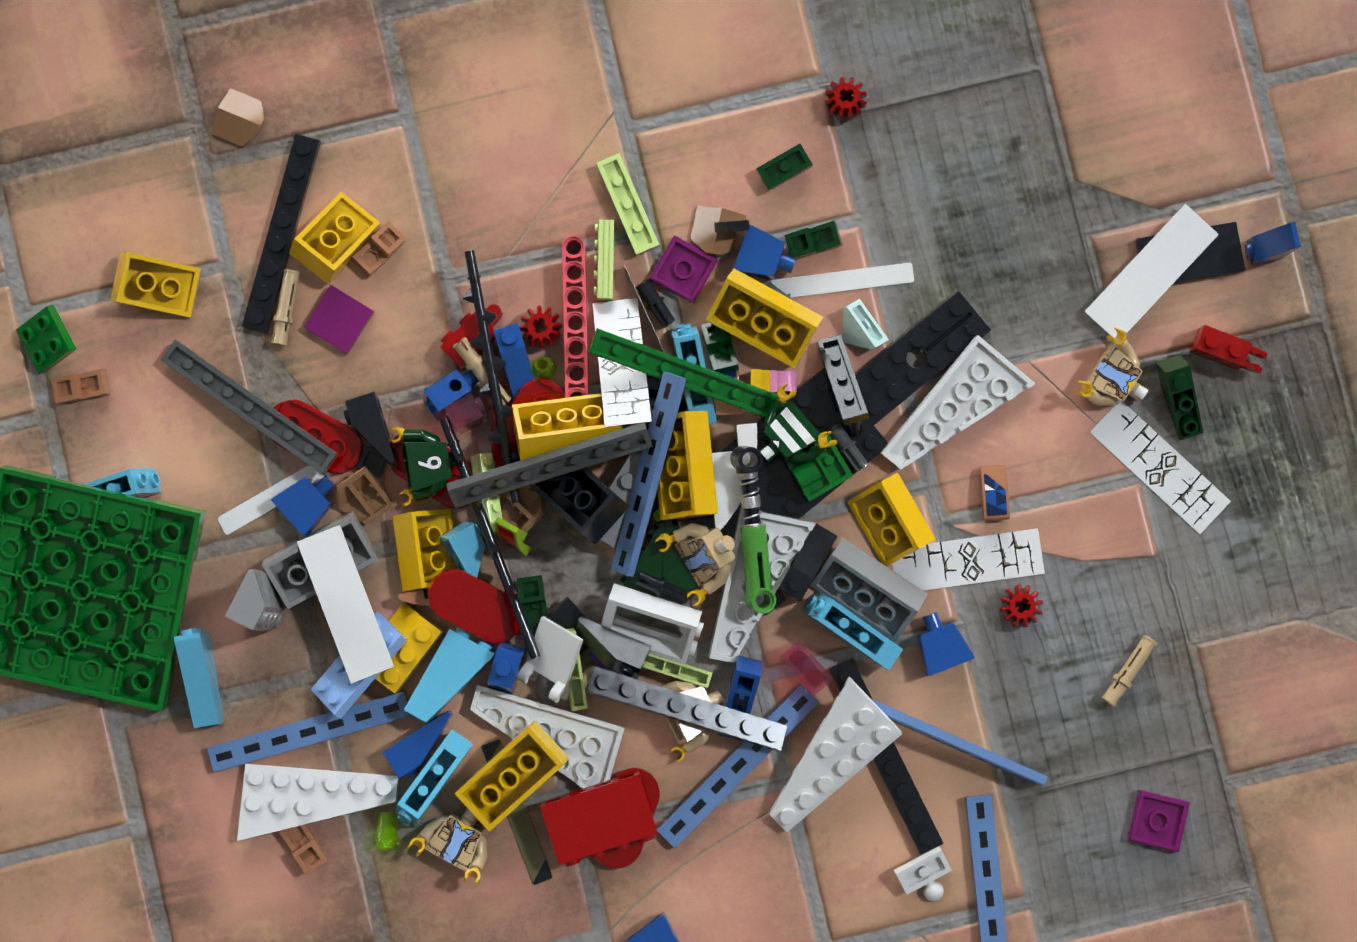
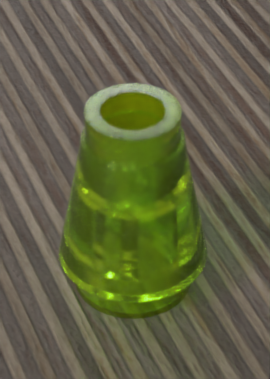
[532,355,557,379]
[373,812,399,850]

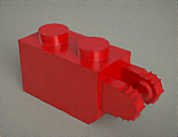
[440,304,503,371]
[1189,325,1268,374]

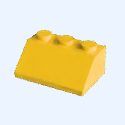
[847,473,935,566]
[392,509,457,592]
[375,602,444,694]

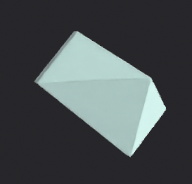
[842,299,889,350]

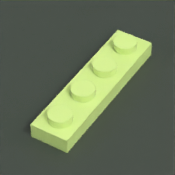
[596,153,659,256]

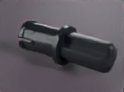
[636,279,675,328]
[636,570,687,604]

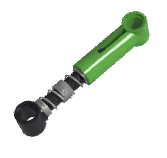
[730,445,776,614]

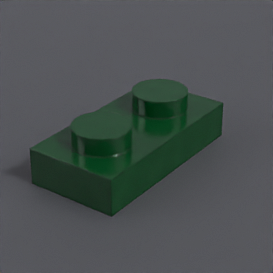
[756,143,813,191]

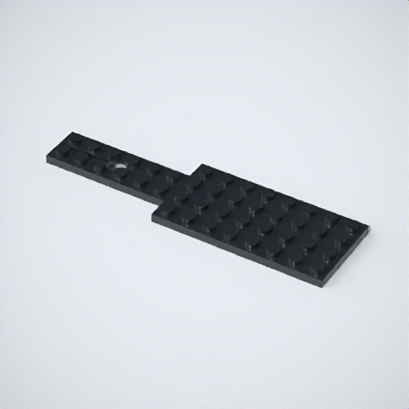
[688,291,991,539]

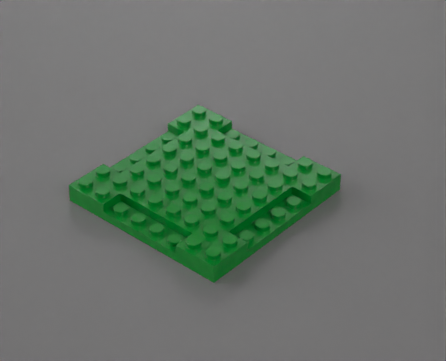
[0,465,206,712]

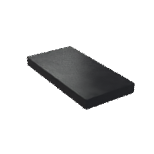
[1135,222,1246,284]

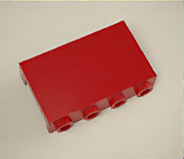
[540,771,658,867]

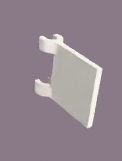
[517,616,583,703]

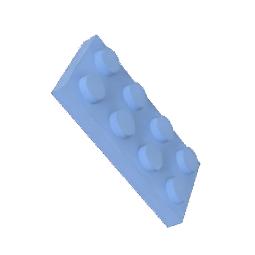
[311,611,408,719]

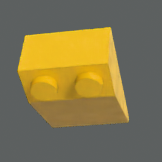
[289,192,380,285]
[110,252,201,318]

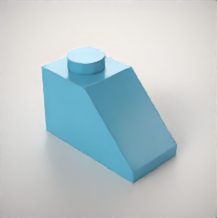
[440,521,485,577]

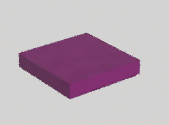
[649,235,718,304]
[304,285,374,354]
[1127,789,1190,852]

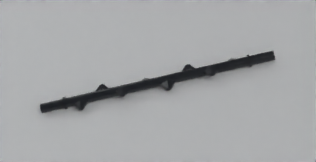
[462,250,521,504]
[439,416,541,660]

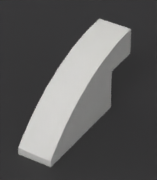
[712,423,757,531]

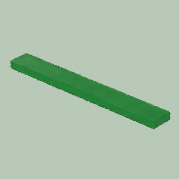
[588,328,778,418]

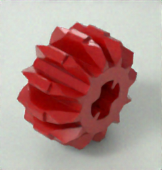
[825,77,867,120]
[519,305,562,349]
[999,584,1043,628]

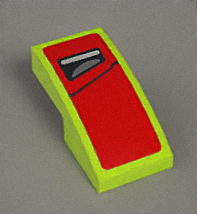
[495,517,532,556]

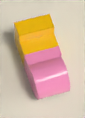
[750,369,797,394]

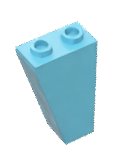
[671,324,717,424]
[83,468,161,498]
[803,591,903,670]
[174,628,224,728]
[404,628,495,724]
[395,729,473,827]

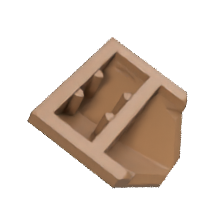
[211,88,265,147]
[690,206,746,256]
[336,466,394,525]
[499,487,545,533]

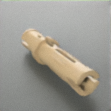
[271,269,300,347]
[453,337,511,405]
[1101,635,1158,707]

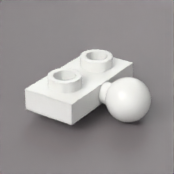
[894,846,952,902]

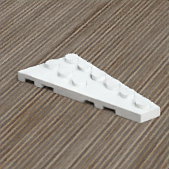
[881,335,1036,469]
[708,507,816,663]
[770,677,902,832]
[470,685,625,788]
[237,764,399,841]

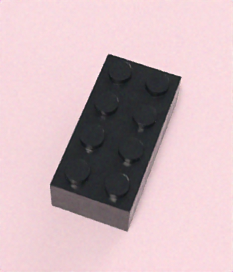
[530,467,630,545]

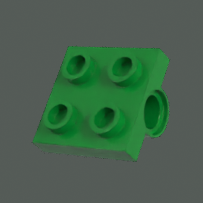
[16,305,76,374]
[783,435,853,502]

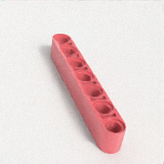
[562,236,589,398]

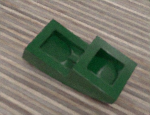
[784,221,843,259]
[701,323,739,374]
[517,575,548,629]

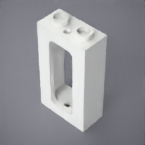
[601,584,704,665]

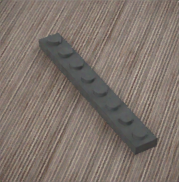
[161,340,339,475]
[447,422,653,508]

